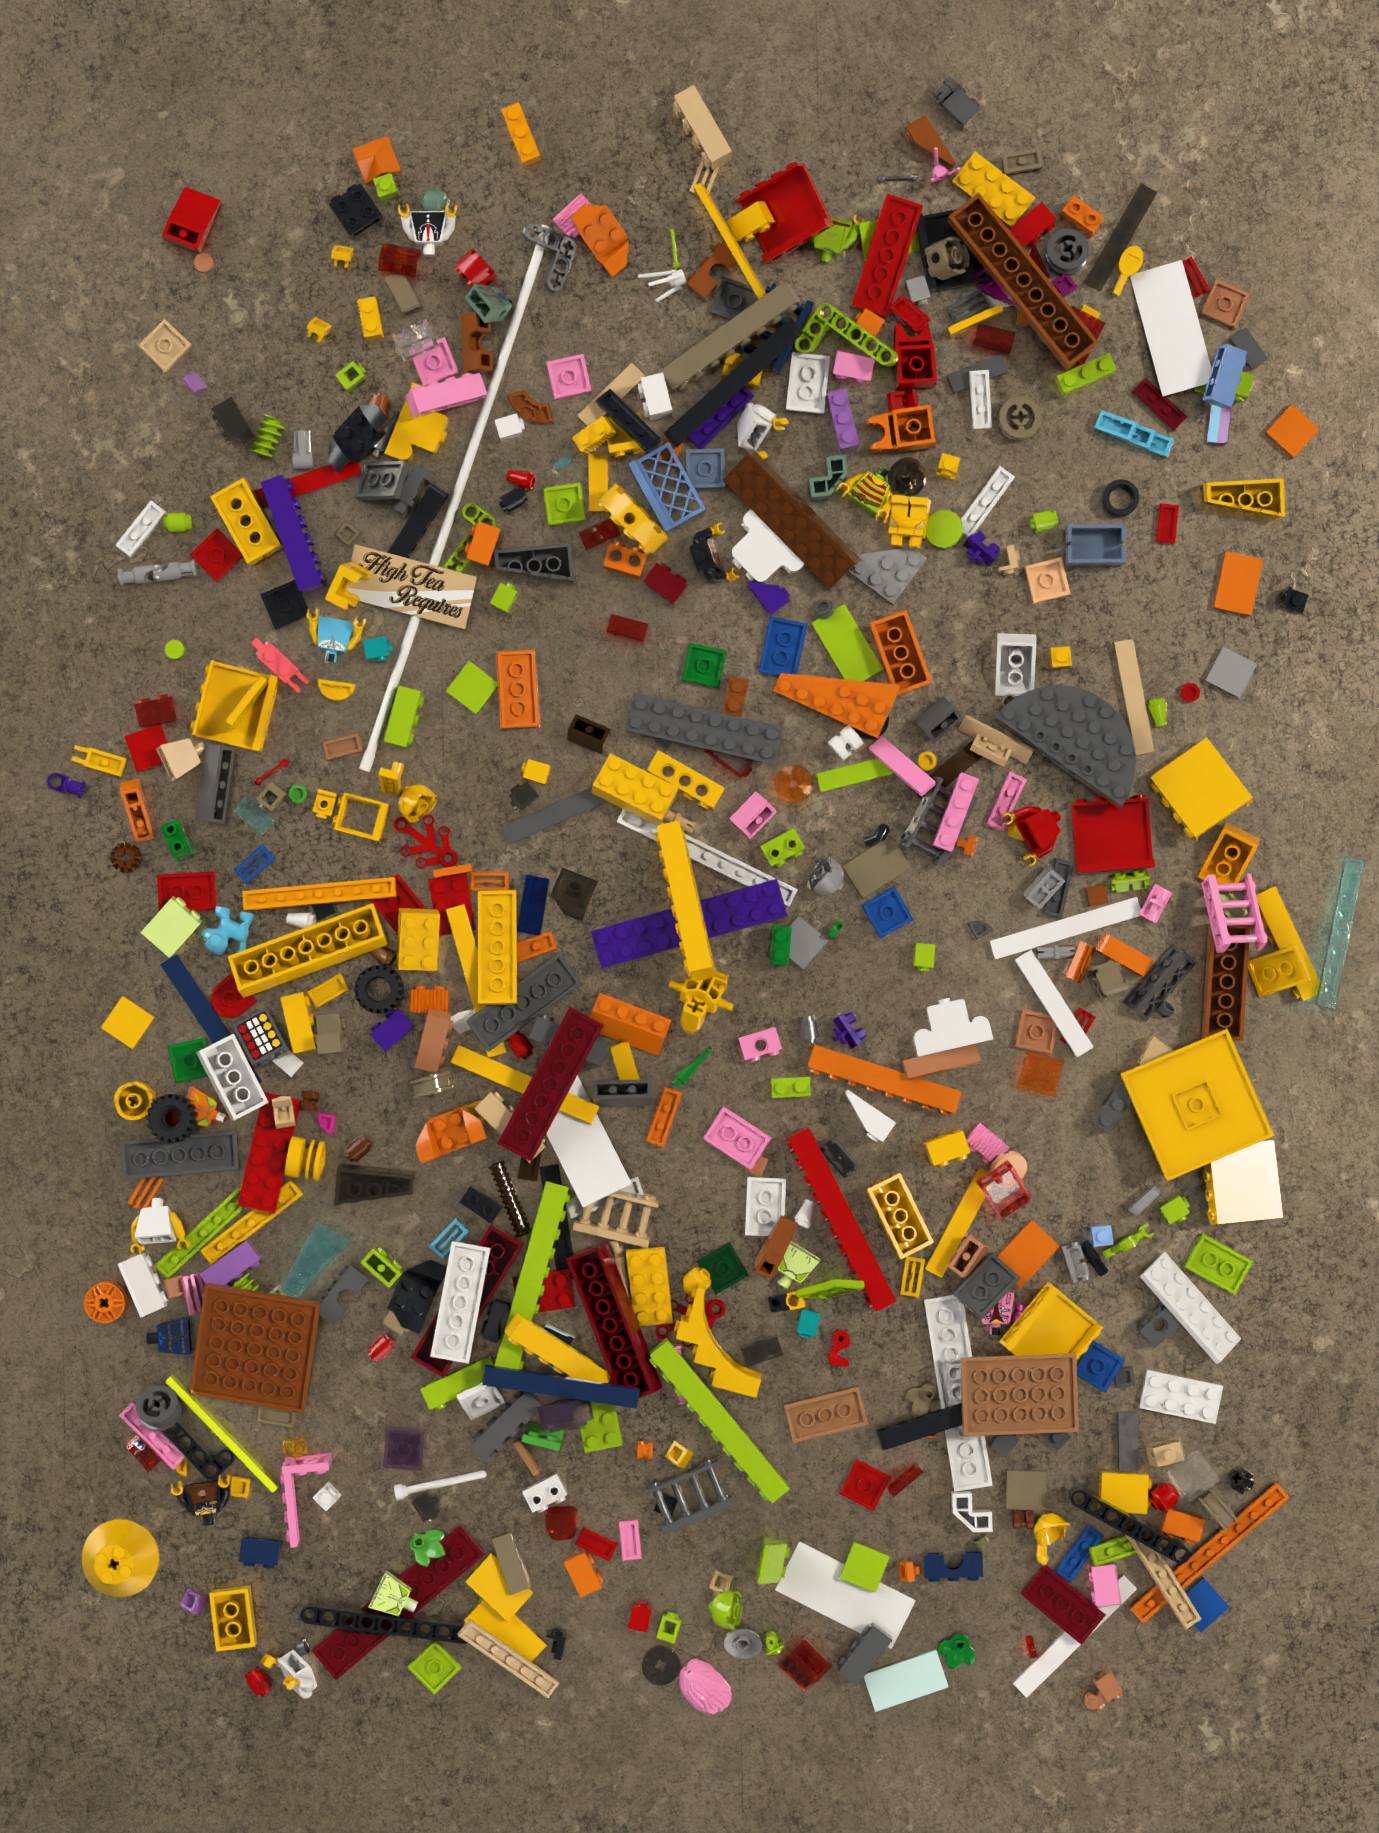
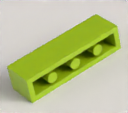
[420,1354,495,1411]

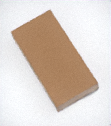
[322,732,364,761]
[513,1438,540,1476]

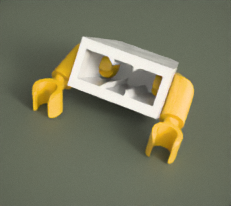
[130,1198,190,1254]

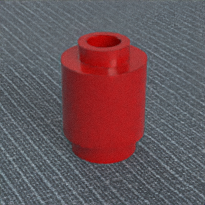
[506,1031,534,1060]
[366,1334,395,1363]
[244,1667,272,1697]

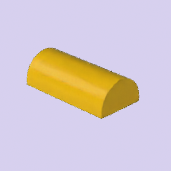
[865,1173,934,1260]

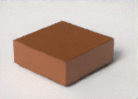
[1085,884,1109,907]

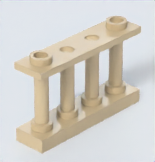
[573,1190,659,1248]

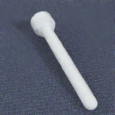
[394,1470,487,1500]

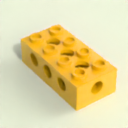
[210,478,284,566]

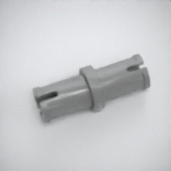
[1037,945,1076,960]

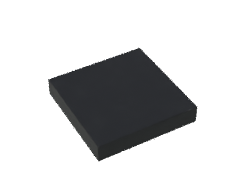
[260,580,310,630]

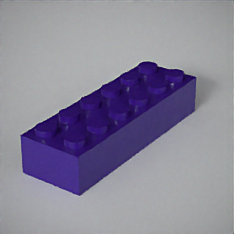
[261,475,327,595]

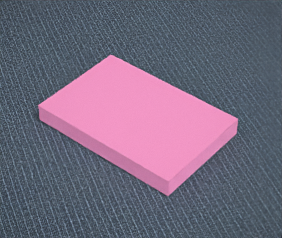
[703,1106,772,1170]

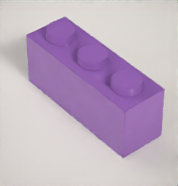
[826,388,859,452]
[199,1239,262,1286]

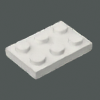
[786,352,830,414]
[745,1177,786,1236]

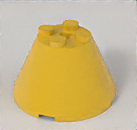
[82,1519,159,1597]

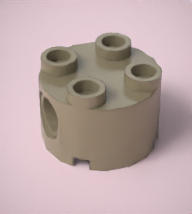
[925,236,970,280]
[1088,959,1129,1003]

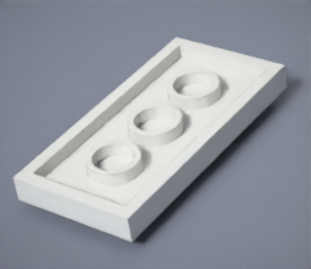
[1139,1370,1223,1424]

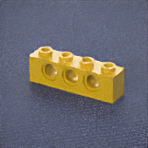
[647,750,725,810]

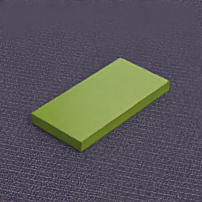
[811,604,883,681]

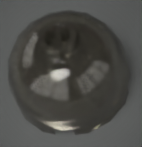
[888,457,927,497]

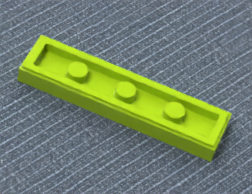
[816,758,895,793]

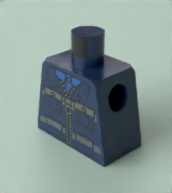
[146,1316,192,1355]

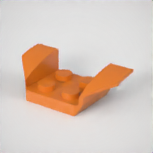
[570,204,629,277]
[415,1105,487,1164]

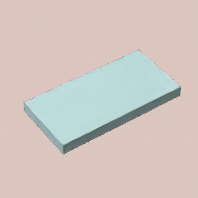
[864,1649,949,1712]

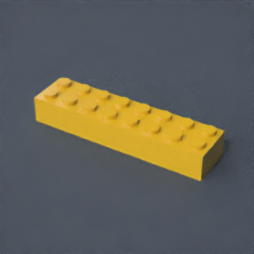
[655,820,717,982]
[228,903,389,998]

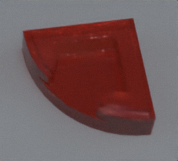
[1025,1635,1037,1659]

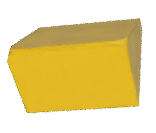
[664,1440,694,1469]

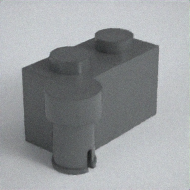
[933,76,980,130]

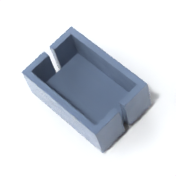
[1065,524,1126,566]

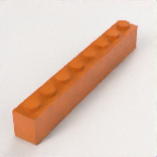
[807,1045,962,1116]

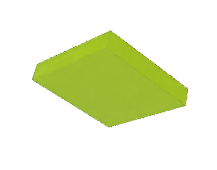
[543,482,586,527]
[446,661,498,715]
[839,1542,890,1593]
[407,1640,462,1695]

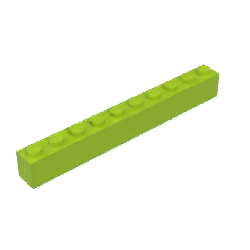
[494,1181,571,1370]
[649,1338,790,1503]

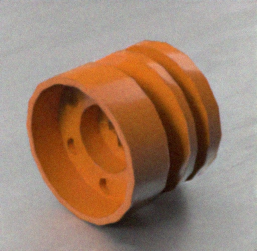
[84,1280,130,1323]

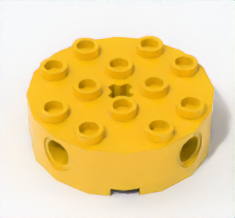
[598,483,669,554]

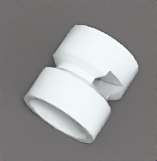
[828,725,864,761]

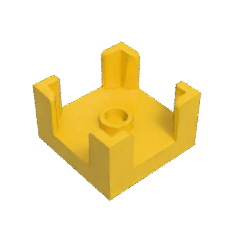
[325,562,372,609]

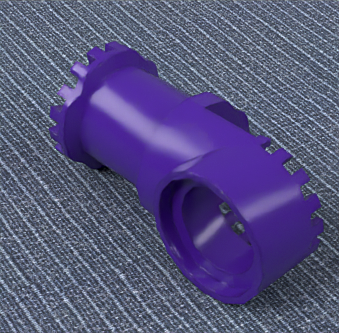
[47,773,86,798]

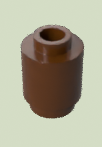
[344,1134,373,1162]

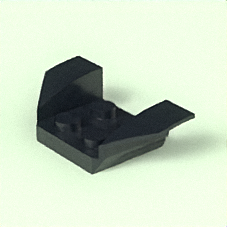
[328,405,388,473]
[387,1260,447,1334]

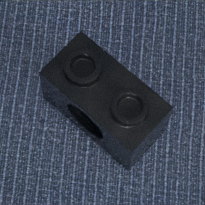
[460,1185,503,1224]

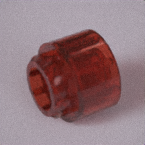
[544,1506,578,1541]

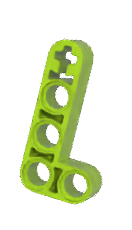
[444,503,496,573]

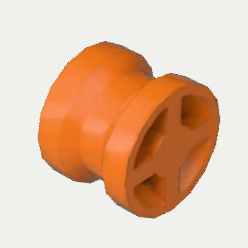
[637,1440,653,1461]

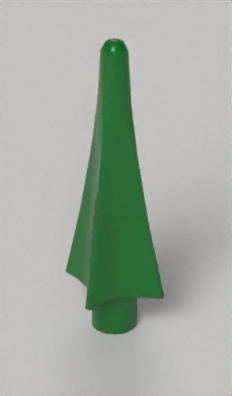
[672,1047,713,1088]

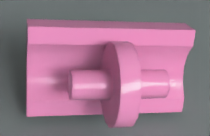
[1139,884,1172,923]

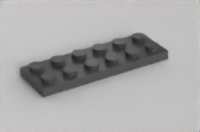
[465,952,582,1052]
[120,1131,239,1180]

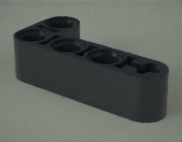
[163,1419,236,1480]

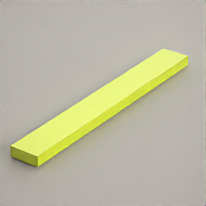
[165,1375,280,1492]

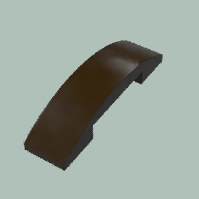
[913,741,983,800]

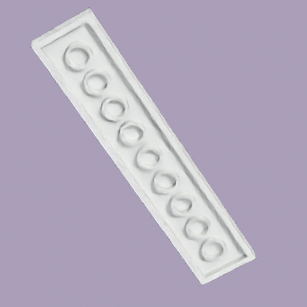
[924,1295,993,1492]

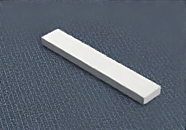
[1014,950,1093,1058]

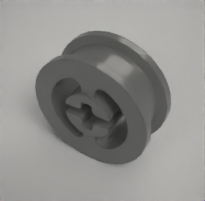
[1045,229,1089,275]
[136,1385,182,1431]

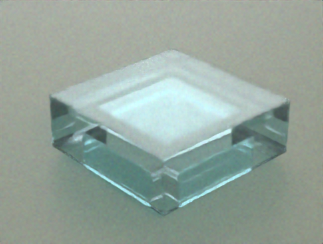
[553,452,572,472]

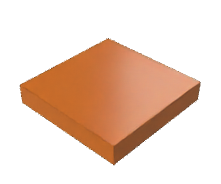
[1265,404,1320,458]

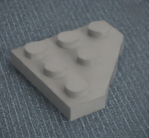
[849,547,927,605]

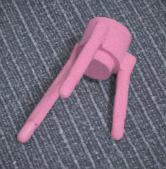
[930,147,961,184]

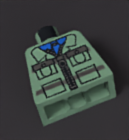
[465,284,513,323]

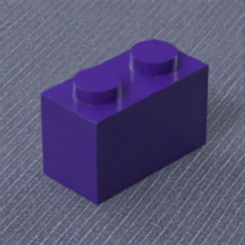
[370,1009,415,1052]

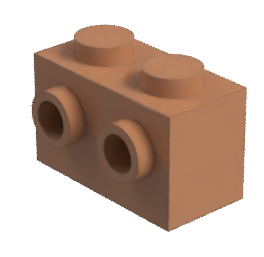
[948,1235,990,1278]

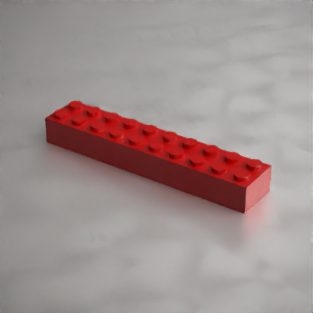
[786,1127,897,1312]

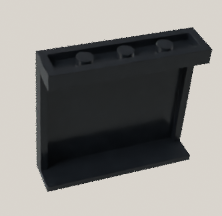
[917,209,993,293]

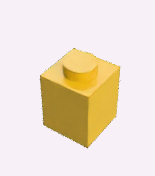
[1049,646,1072,669]
[521,759,551,785]

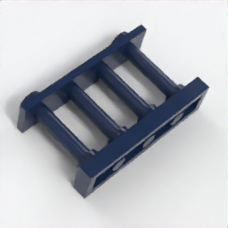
[737,283,814,375]

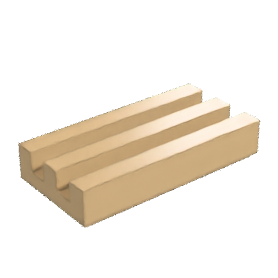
[689,160,720,196]

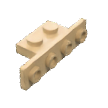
[958,715,1034,767]

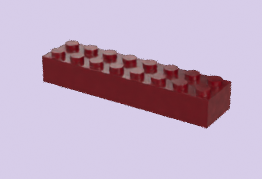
[410,1224,525,1378]
[566,1242,662,1398]

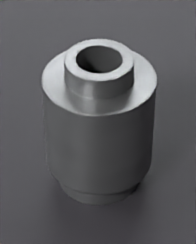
[798,1015,820,1044]

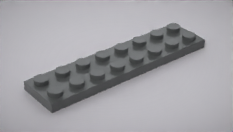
[625,693,784,765]

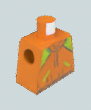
[178,1086,227,1127]

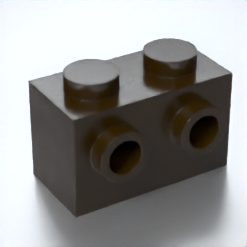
[567,714,611,754]

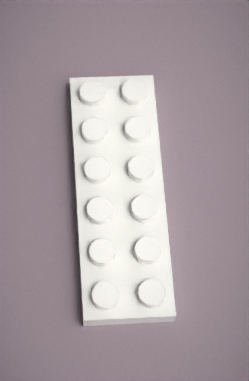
[430,1241,491,1364]
[1140,1252,1241,1364]

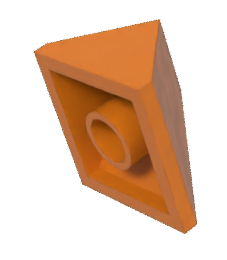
[352,136,401,185]

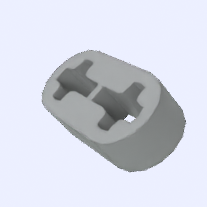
[1128,1185,1161,1217]

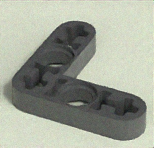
[522,223,576,292]

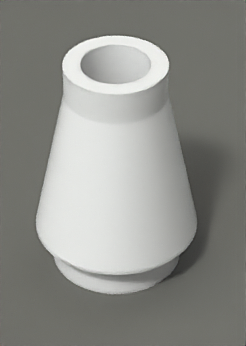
[286,912,316,929]
[794,1199,816,1229]

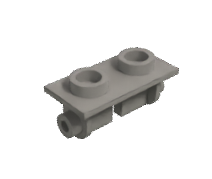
[1061,1241,1090,1284]

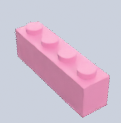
[405,372,487,418]
[932,772,979,852]

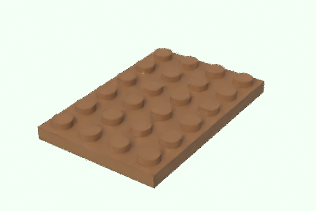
[960,1353,1079,1436]

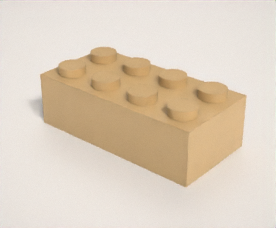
[673,85,732,172]

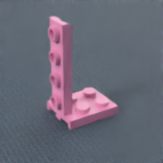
[280,1453,332,1548]

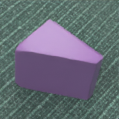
[183,373,207,396]
[179,1588,208,1615]

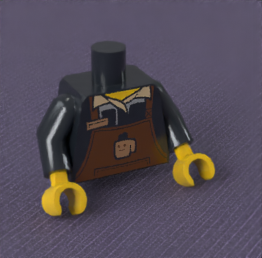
[689,523,740,582]
[171,1475,231,1526]

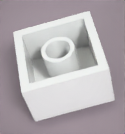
[638,373,672,422]

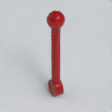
[254,759,289,785]

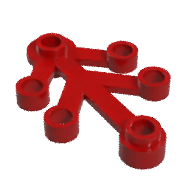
[393,814,458,869]
[655,1294,726,1347]

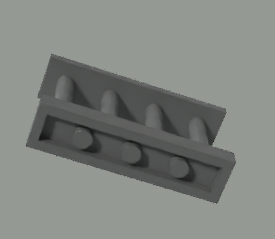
[899,776,978,867]
[645,1458,736,1534]

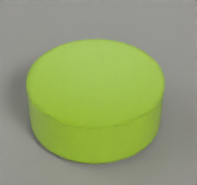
[165,640,185,660]

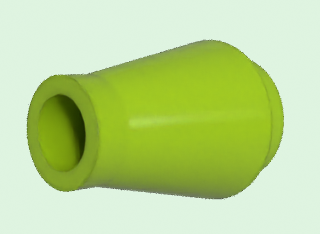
[1148,697,1167,727]

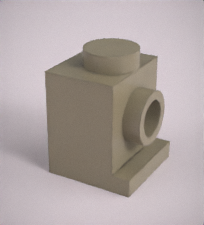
[256,781,288,812]

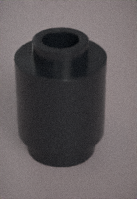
[499,487,528,514]

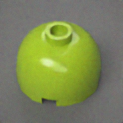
[709,1591,743,1630]

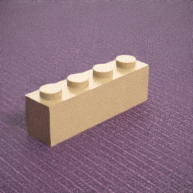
[474,1091,546,1163]

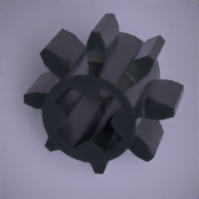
[1230,1468,1255,1494]

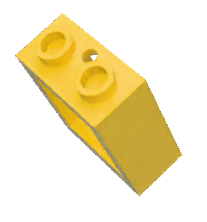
[332,792,390,842]

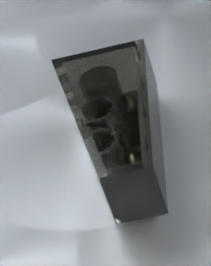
[334,1164,417,1206]

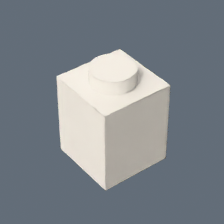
[495,414,525,441]

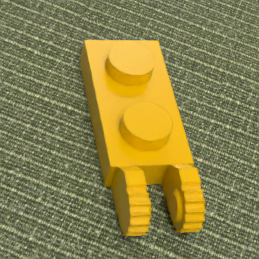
[71,745,127,777]

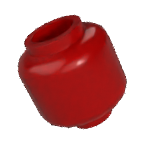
[1150,1483,1179,1512]

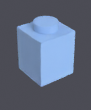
[1089,1224,1113,1247]

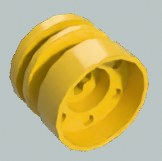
[285,1136,326,1181]

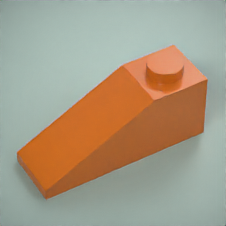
[120,778,155,843]

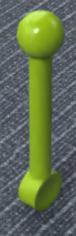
[670,229,680,269]

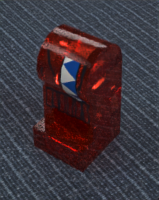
[126,1434,162,1472]

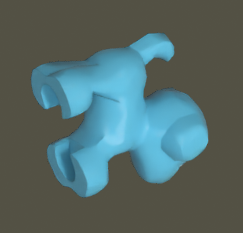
[201,906,254,955]

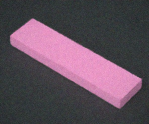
[868,736,936,797]
[119,1401,186,1470]

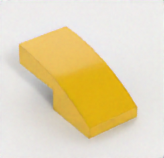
[610,1041,640,1080]

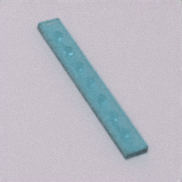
[1315,856,1365,1010]

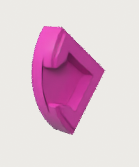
[317,1112,337,1135]

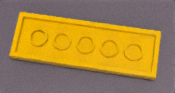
[478,890,517,1005]

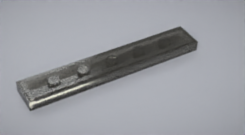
[1084,183,1157,292]

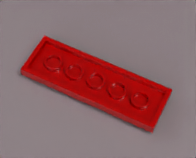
[851,193,923,317]
[237,1092,302,1214]

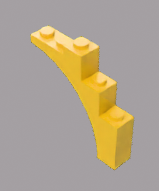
[674,1282,762,1398]

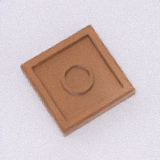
[1200,278,1251,330]
[1014,1009,1058,1054]

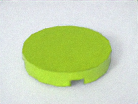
[926,510,964,549]

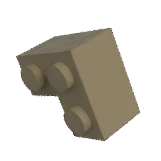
[316,1013,348,1054]

